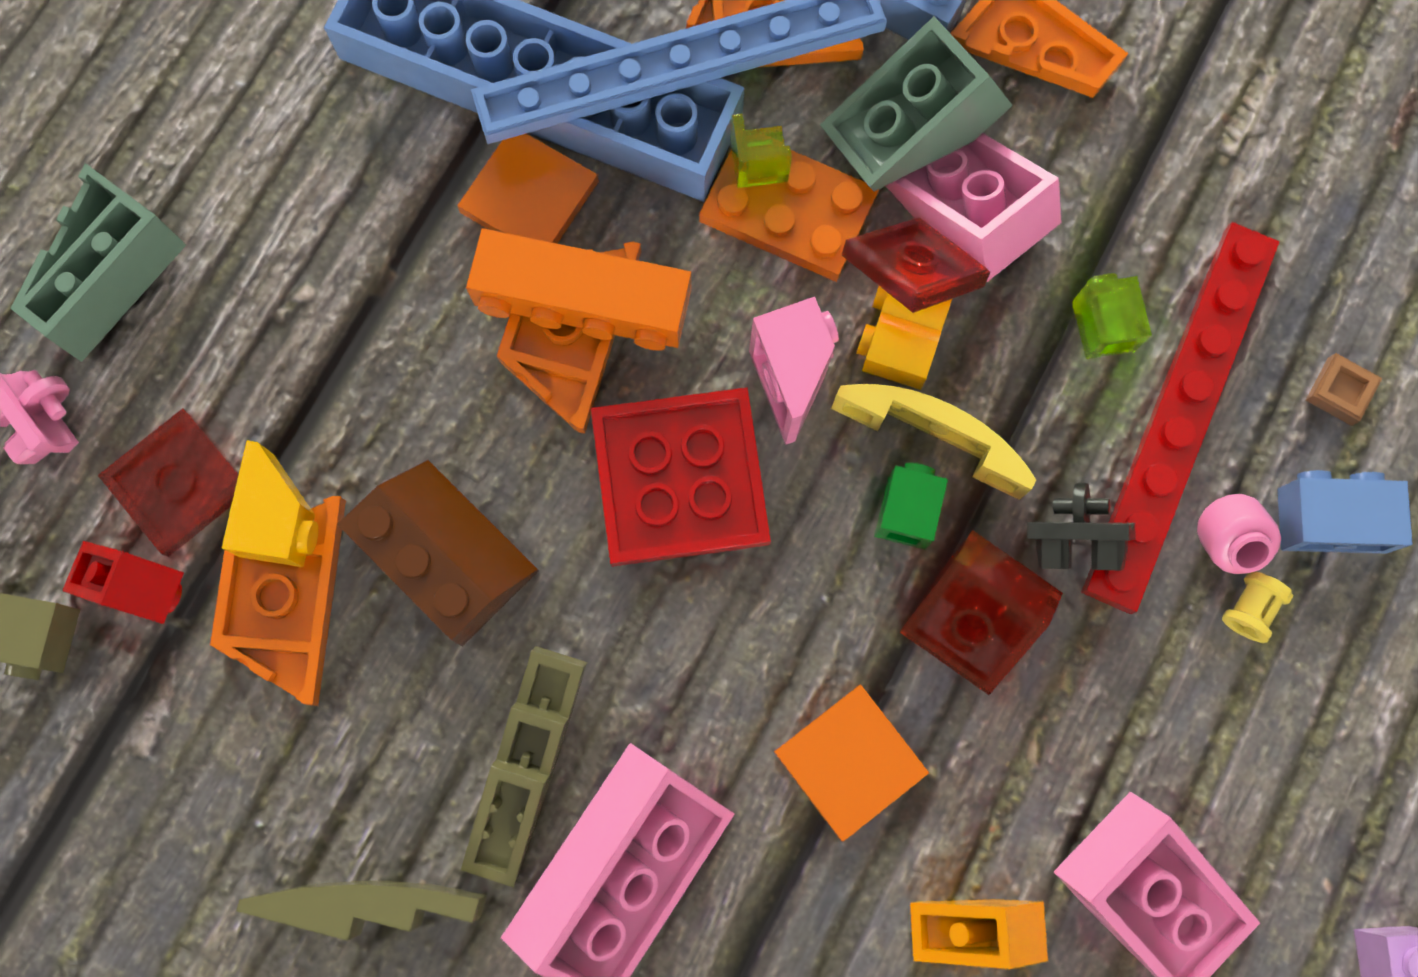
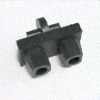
[1027,483,1135,570]

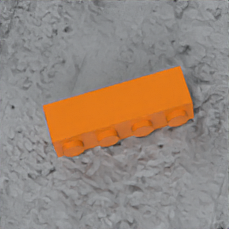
[466,228,692,351]

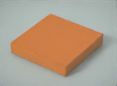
[457,133,599,244]
[774,684,929,842]

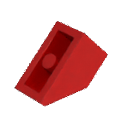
[62,541,184,624]

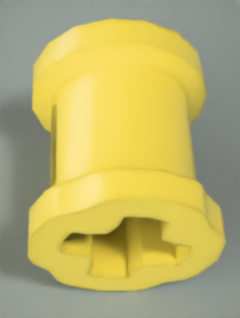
[1222,571,1294,643]

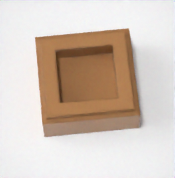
[1306,353,1382,426]

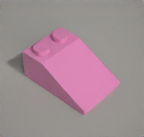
[886,133,1061,282]
[1054,792,1260,977]

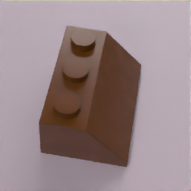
[337,460,539,647]

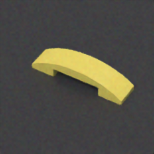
[831,384,1036,500]

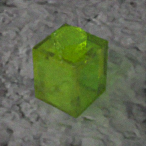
[1072,273,1152,359]

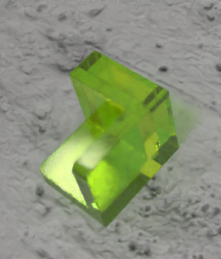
[730,113,792,188]

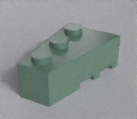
[10,163,186,362]

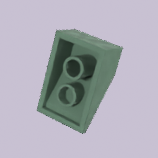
[820,16,1013,191]

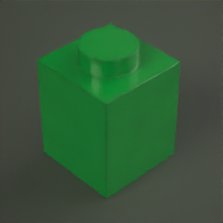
[874,463,948,550]

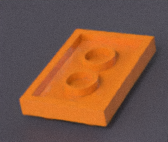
[699,129,879,282]

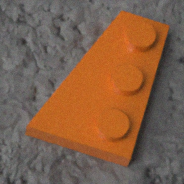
[950,0,1129,98]

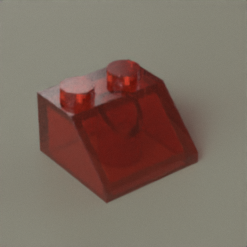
[900,530,1063,695]

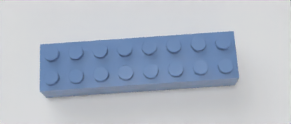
[324,0,745,202]

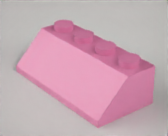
[501,743,735,977]

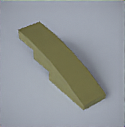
[461,646,588,888]
[236,880,487,941]

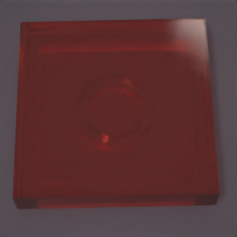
[842,217,990,313]
[98,408,239,557]

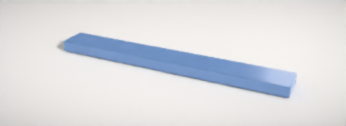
[471,0,887,144]

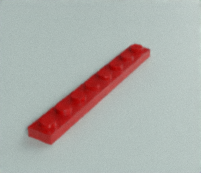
[1081,222,1280,614]

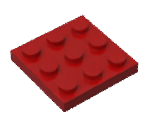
[591,387,771,567]

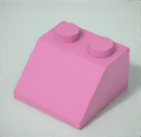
[749,297,839,445]

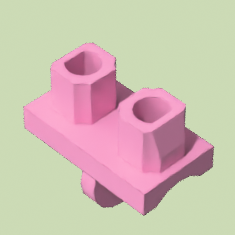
[0,370,79,464]

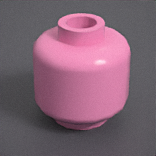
[1197,494,1281,574]

